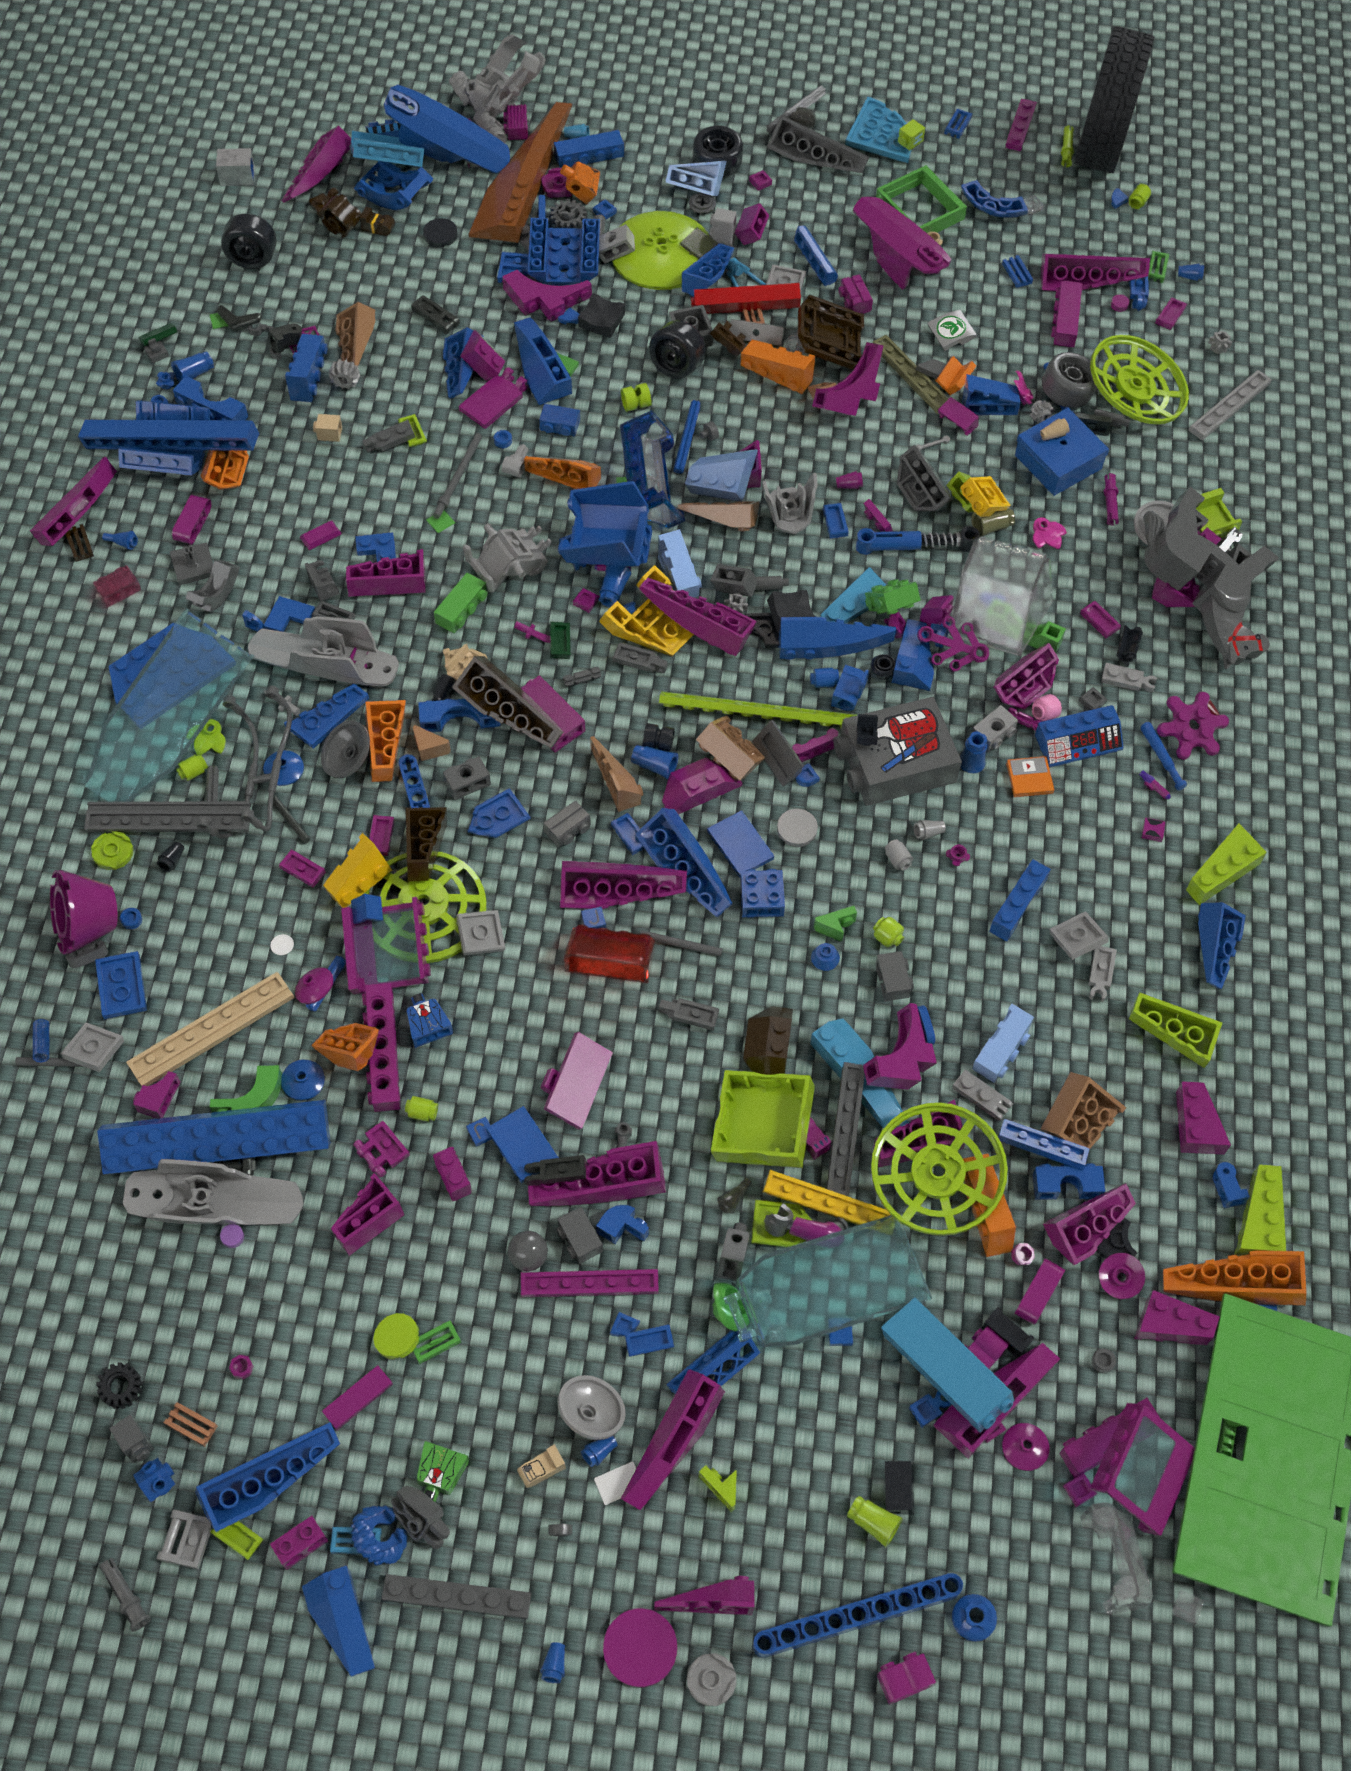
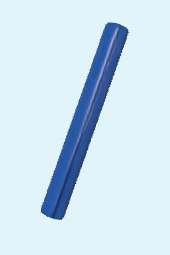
[674,400,701,474]

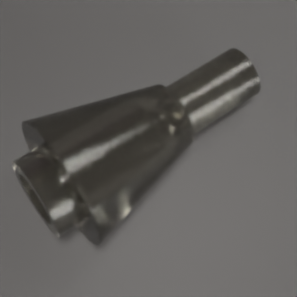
[717,1178,752,1214]

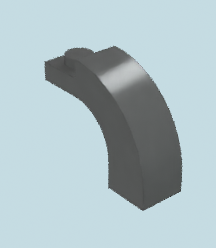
[185,560,240,612]

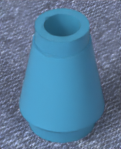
[564,124,590,139]

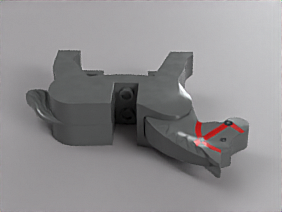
[1143,486,1279,669]

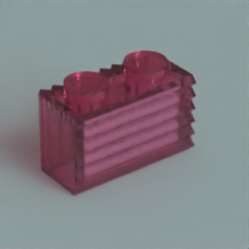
[93,565,141,608]

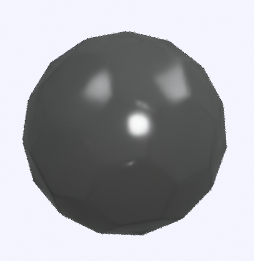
[507,1230,548,1272]

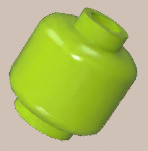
[873,917,905,948]

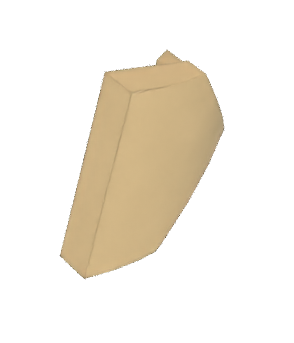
[443,644,488,682]

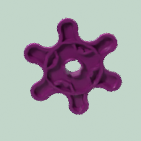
[1157,691,1229,760]

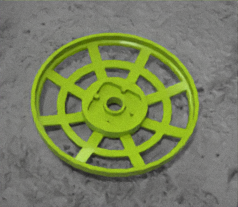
[1090,335,1189,424]
[364,852,487,963]
[871,1103,1008,1236]

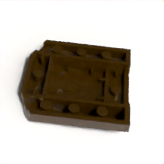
[798,294,864,370]

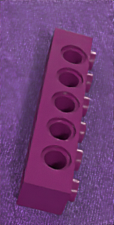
[362,983,401,1112]

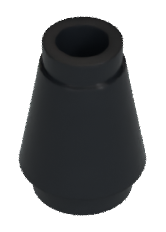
[432,674,455,701]
[157,842,185,872]

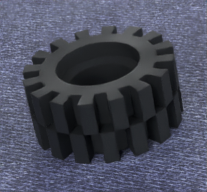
[96,1362,143,1409]

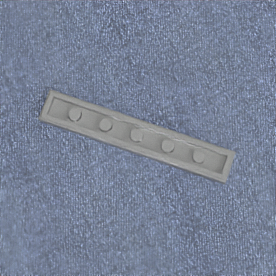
[1188,370,1272,441]

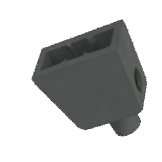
[718,1222,750,1282]

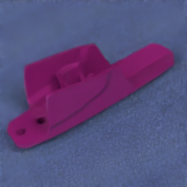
[853,197,951,290]

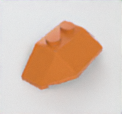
[201,450,249,490]
[311,1023,379,1071]

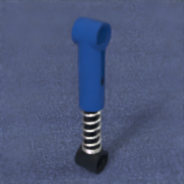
[856,526,980,555]

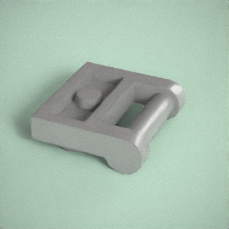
[156,1510,212,1570]

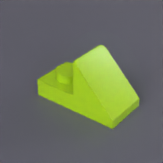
[698,1465,737,1512]

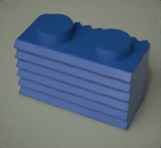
[539,404,580,437]

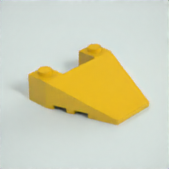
[599,565,694,656]

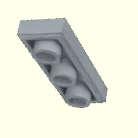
[730,319,784,346]

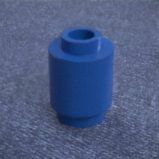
[810,667,839,688]

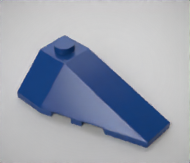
[892,619,934,691]
[1198,902,1246,989]
[302,1565,375,1677]

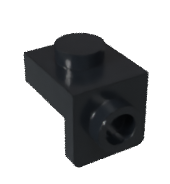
[856,714,878,746]

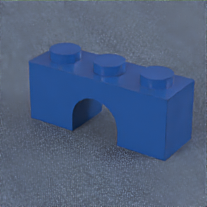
[1032,1164,1105,1200]

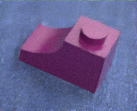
[133,1071,181,1119]

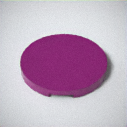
[603,1608,677,1688]

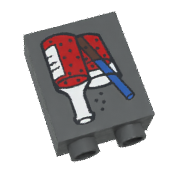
[833,696,962,806]

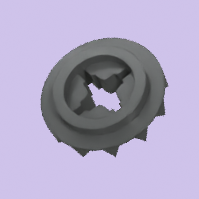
[689,193,716,215]

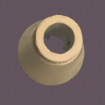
[1040,418,1070,441]

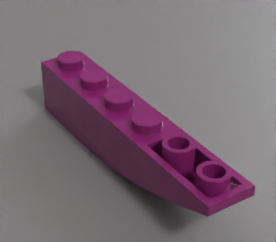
[30,457,117,546]

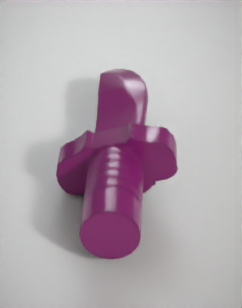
[514,621,550,643]

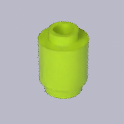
[1129,184,1151,209]
[176,754,208,781]
[405,1096,439,1122]

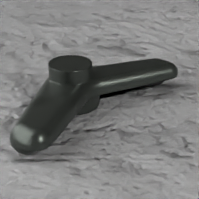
[217,305,262,332]

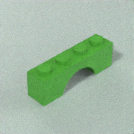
[984,598,1066,653]

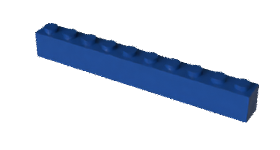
[78,420,259,451]

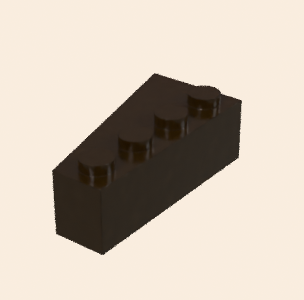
[405,807,447,881]

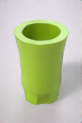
[847,1496,903,1548]

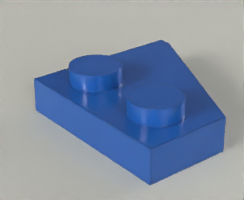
[497,252,529,283]

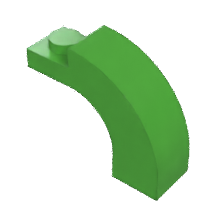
[210,1065,282,1112]

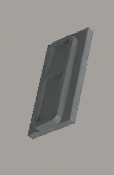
[752,720,804,787]

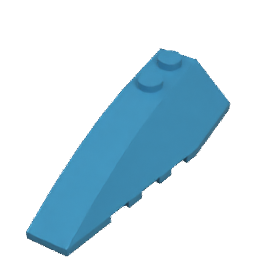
[810,1018,909,1129]

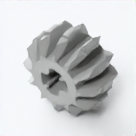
[329,359,360,390]

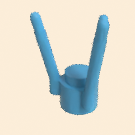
[726,258,766,287]

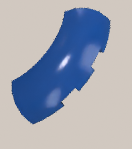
[961,180,1028,218]

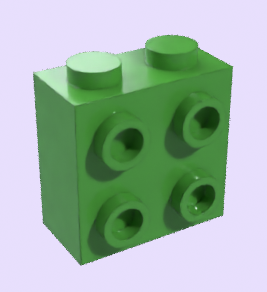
[865,579,921,615]

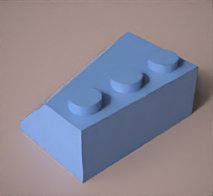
[685,449,758,502]

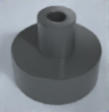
[700,421,719,441]

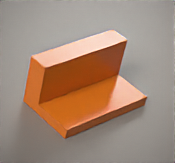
[935,356,976,395]

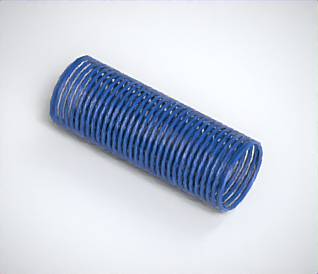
[32,1019,50,1062]

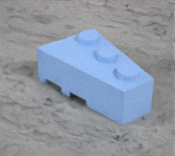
[658,529,702,597]
[972,1004,1034,1083]

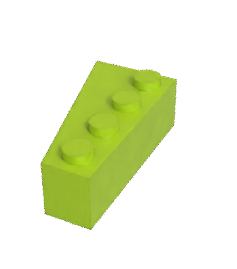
[1186,823,1267,905]
[1129,992,1222,1068]

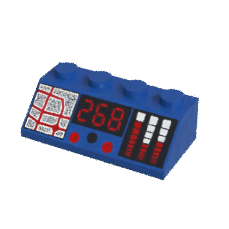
[1035,705,1124,768]

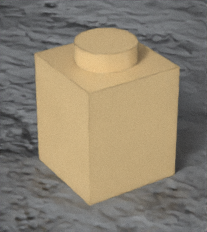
[313,414,342,442]

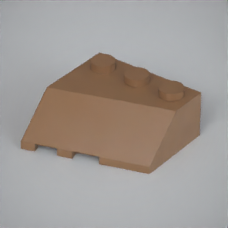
[696,715,765,780]
[1041,1072,1126,1148]

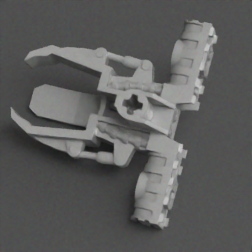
[449,34,546,143]

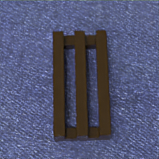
[66,524,94,562]

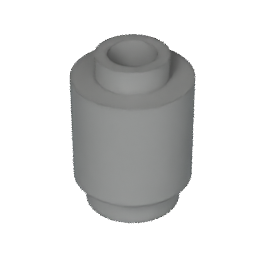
[885,839,913,871]

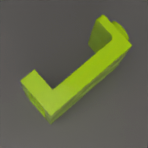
[1196,488,1242,538]

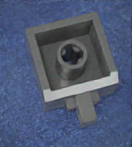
[669,305,713,347]

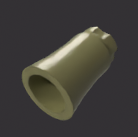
[971,508,1015,538]

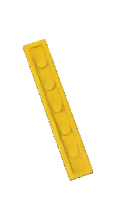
[763,1170,896,1236]

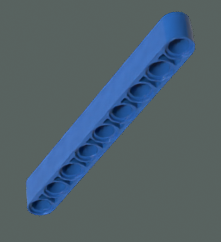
[753,1573,963,1658]

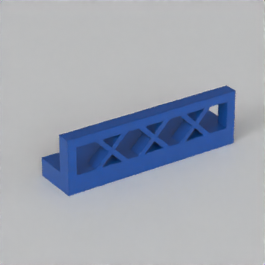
[998,1119,1090,1170]
[666,1329,760,1394]

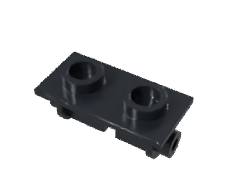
[1116,625,1143,667]

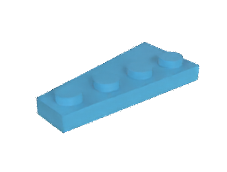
[820,567,886,624]

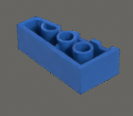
[285,334,328,403]

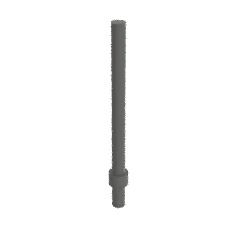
[433,433,482,519]

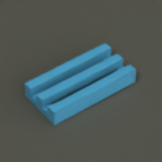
[330,1527,382,1554]

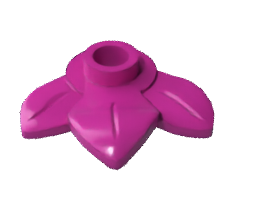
[1014,370,1034,405]
[1033,517,1067,549]

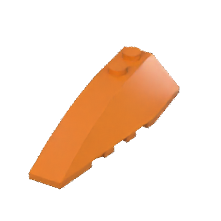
[1163,1250,1307,1306]

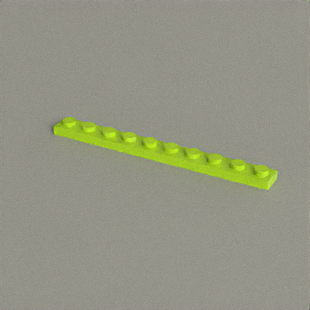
[659,691,857,728]

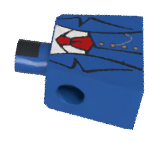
[406,993,453,1048]

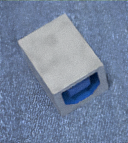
[216,148,255,186]

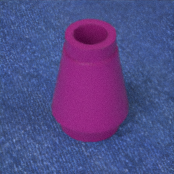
[836,471,863,489]

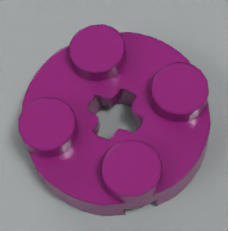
[542,168,573,198]

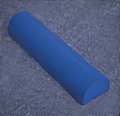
[794,225,838,286]

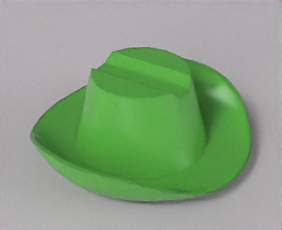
[712,1282,752,1331]

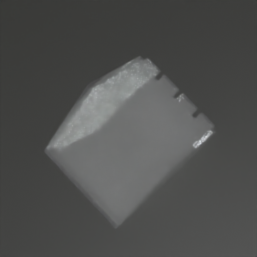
[949,536,1053,656]

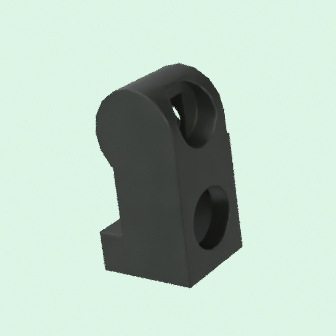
[268,324,302,353]

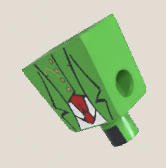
[417,1441,469,1502]

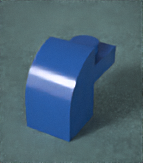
[596,1205,649,1244]

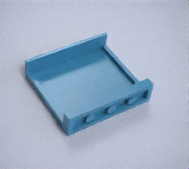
[351,131,424,167]

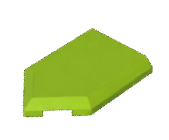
[751,1200,812,1248]

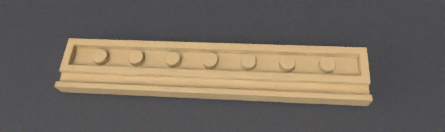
[127,972,294,1086]

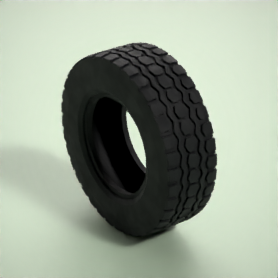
[1074,26,1155,173]

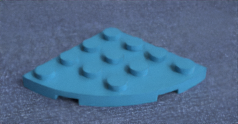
[845,97,912,163]

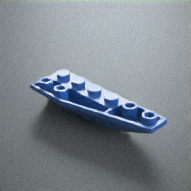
[514,317,572,405]

